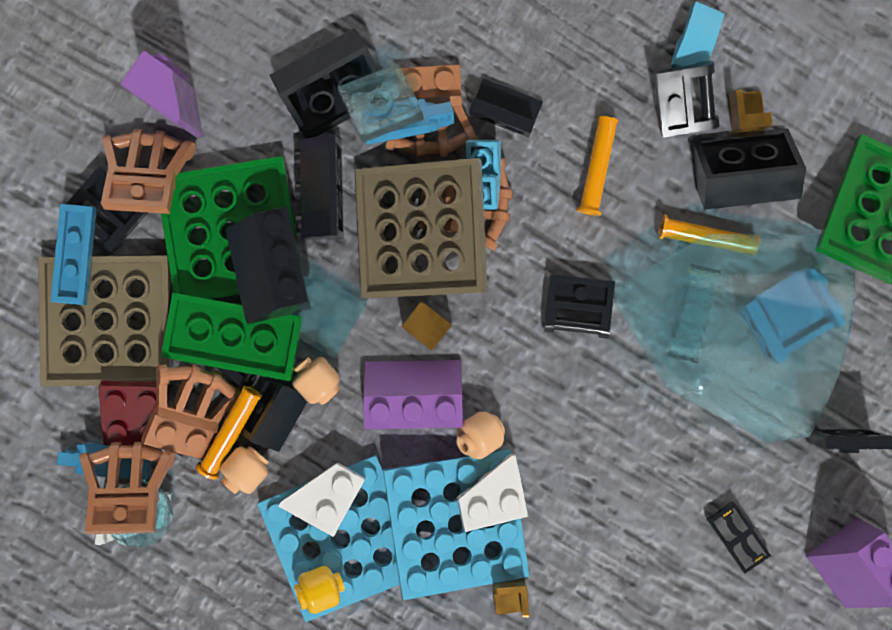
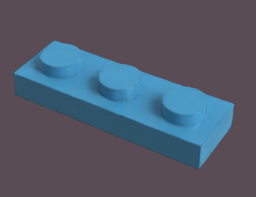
[50,204,97,305]

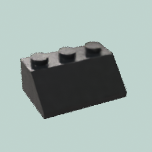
[270,28,391,139]
[692,128,807,210]
[294,134,344,240]
[226,206,312,325]

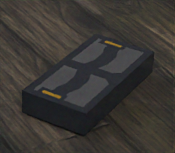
[706,501,771,574]

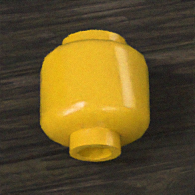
[294,565,345,614]

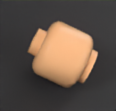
[292,356,340,405]
[456,411,505,460]
[220,445,269,494]

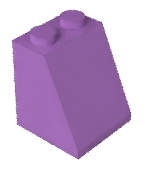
[806,518,892,608]

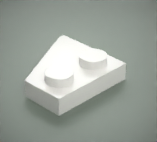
[457,454,528,532]

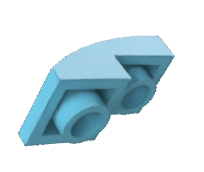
[671,1,724,78]
[466,140,501,210]

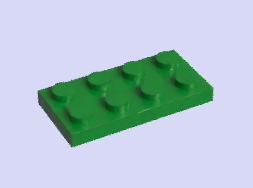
[161,292,304,381]

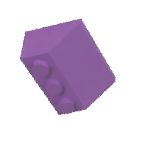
[120,50,202,138]
[363,360,463,429]

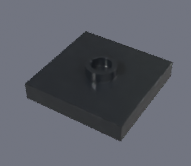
[807,429,892,453]

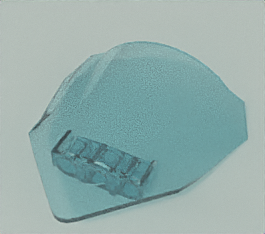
[614,234,855,442]

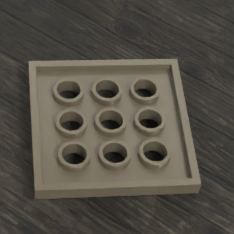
[355,158,488,298]
[38,255,172,387]

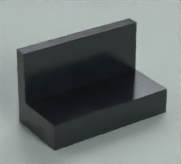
[469,78,543,138]
[240,376,307,452]

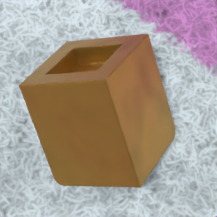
[728,89,773,133]
[401,302,452,350]
[493,578,530,618]

